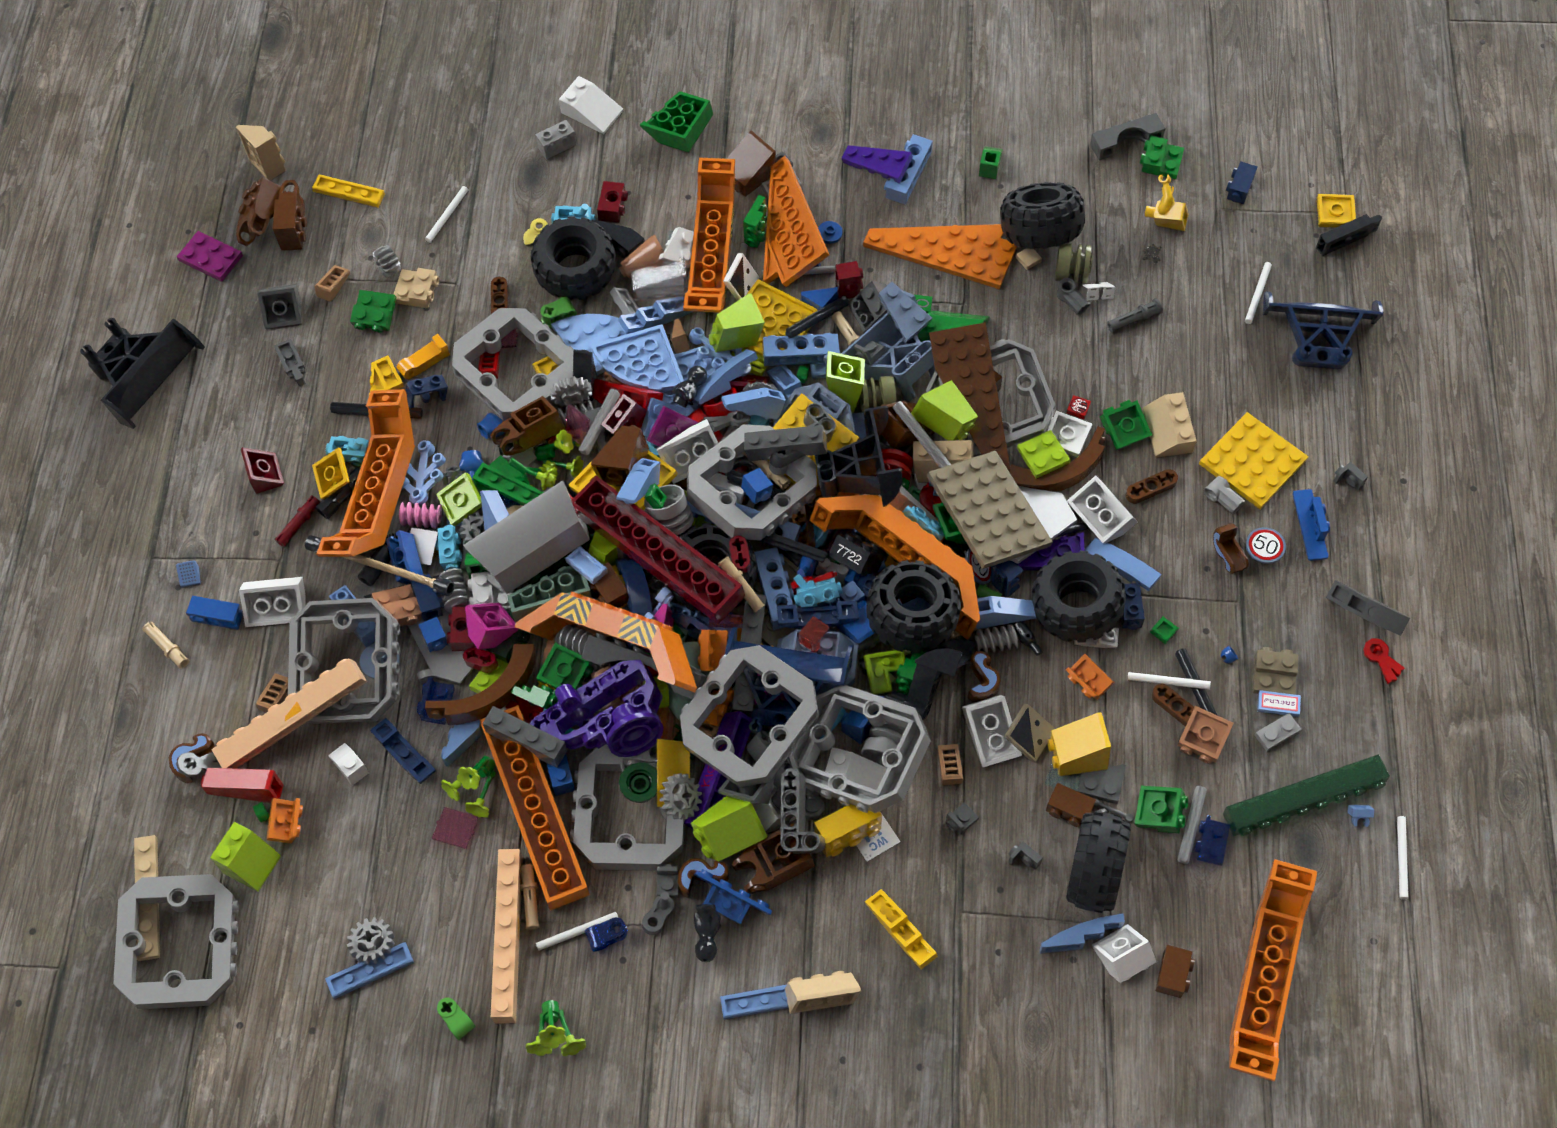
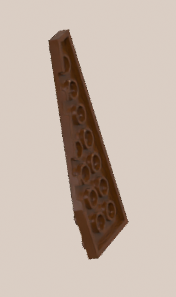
[929,322,1010,471]

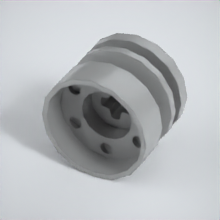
[644,485,694,535]
[861,722,906,767]

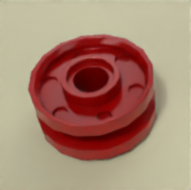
[873,449,913,481]

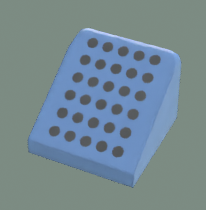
[176,561,201,587]

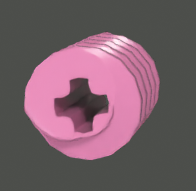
[399,502,442,529]

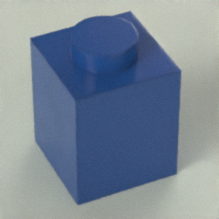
[741,468,773,504]
[418,617,448,652]

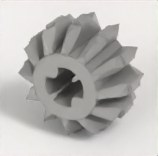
[373,245,401,277]

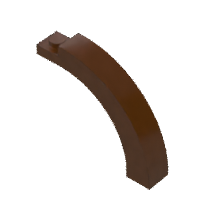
[1009,426,1106,492]
[425,644,537,725]

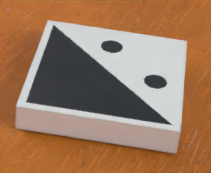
[723,253,759,301]

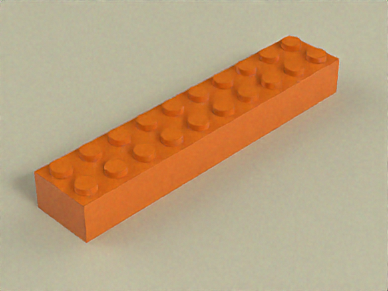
[480,705,590,911]

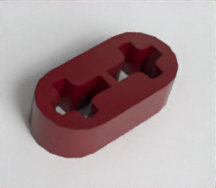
[729,536,751,573]
[463,647,498,673]

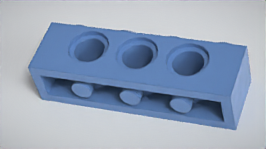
[884,134,933,205]
[762,333,840,366]
[754,547,794,630]

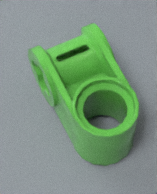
[540,297,577,328]
[437,998,476,1041]

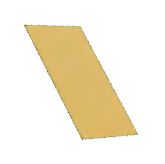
[657,739,690,807]

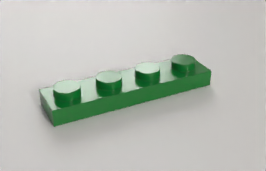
[472,462,544,506]

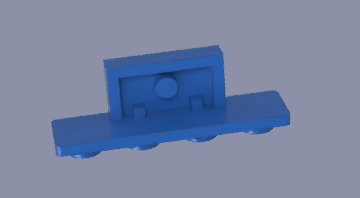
[1292,489,1330,561]
[694,869,772,924]

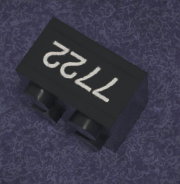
[828,533,886,574]

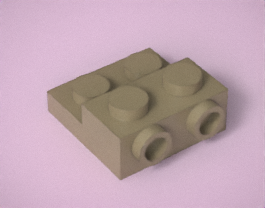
[1253,647,1298,695]

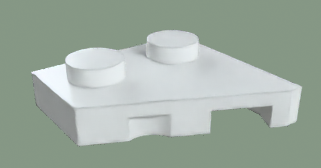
[659,227,694,268]

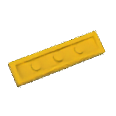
[312,174,385,208]

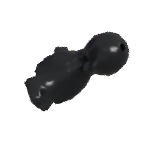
[672,366,707,408]
[694,904,721,963]

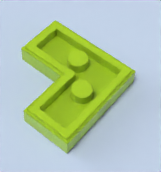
[863,650,906,695]

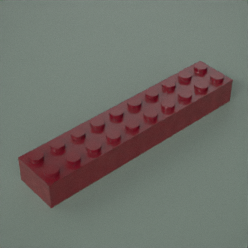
[571,476,745,625]

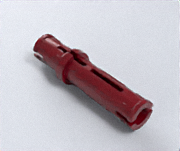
[275,495,320,547]

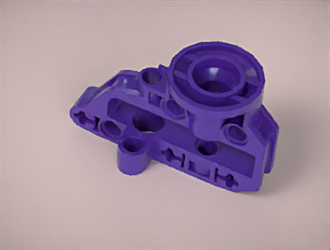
[530,660,664,757]

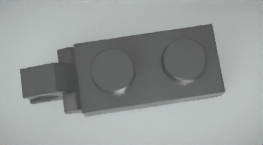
[274,339,306,386]

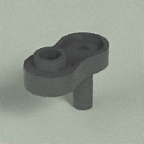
[642,892,674,935]

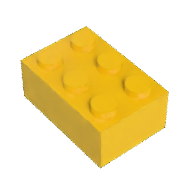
[814,804,882,857]

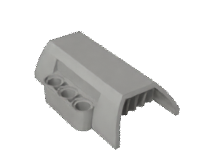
[464,481,590,594]

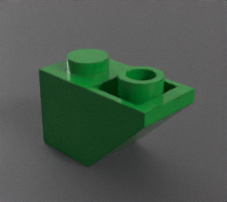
[979,146,1003,179]

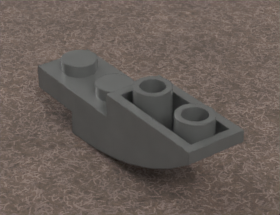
[1326,580,1410,636]

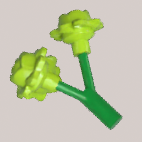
[508,458,558,491]

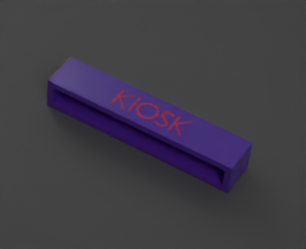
[684,711,752,830]

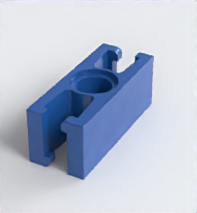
[386,530,424,584]
[186,596,243,630]

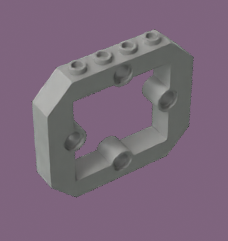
[452,308,574,421]
[926,339,1056,457]
[687,425,817,540]
[288,598,400,724]
[680,645,819,787]
[789,685,931,813]
[570,745,685,871]
[113,874,239,1009]

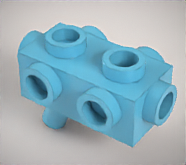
[551,204,596,224]
[326,436,369,466]
[903,505,945,541]
[435,525,463,571]
[793,574,843,608]

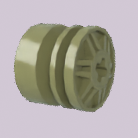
[1055,243,1093,284]
[859,375,896,418]

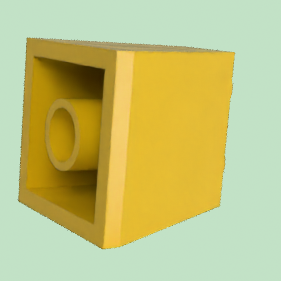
[1047,712,1111,776]

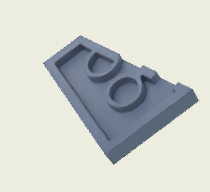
[878,282,932,344]

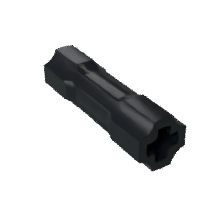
[315,468,360,519]

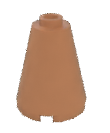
[619,235,671,279]

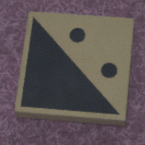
[1004,704,1055,762]

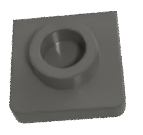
[854,341,886,366]
[1334,462,1368,490]
[946,802,979,835]
[1008,842,1043,869]
[657,864,679,898]

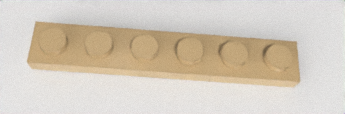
[134,835,160,961]

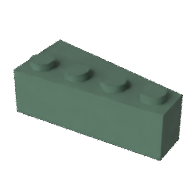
[507,566,592,624]

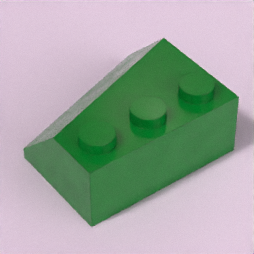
[640,91,714,153]
[917,311,990,342]

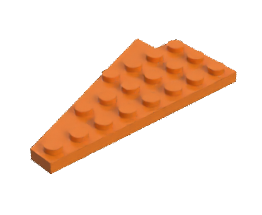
[763,156,829,287]
[863,224,1017,289]

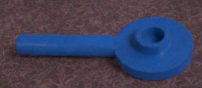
[818,221,843,244]

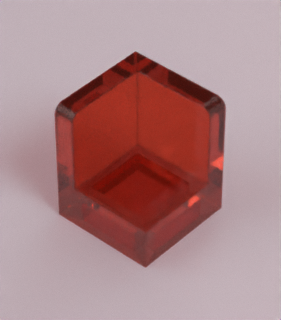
[798,616,829,653]

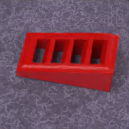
[478,349,501,379]

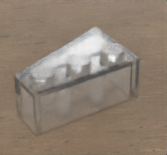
[631,256,688,301]

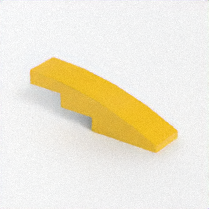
[865,889,938,970]

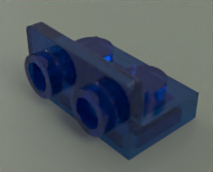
[417,677,455,725]
[1194,815,1230,866]

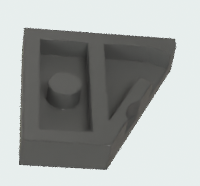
[1077,764,1126,804]

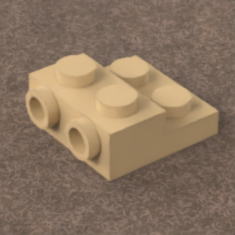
[394,268,439,308]

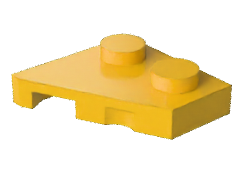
[369,355,404,395]

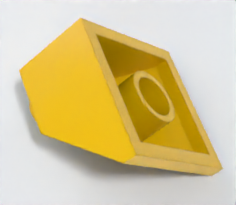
[312,447,350,499]

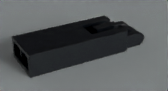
[1316,214,1382,256]

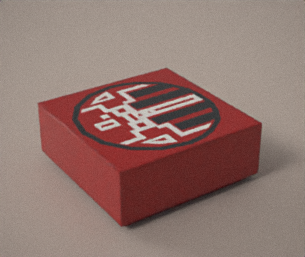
[1066,395,1091,419]

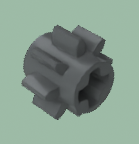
[443,466,465,485]

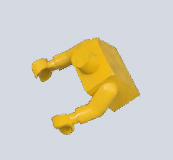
[1145,175,1189,231]

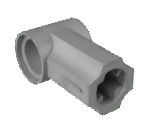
[1204,476,1245,514]

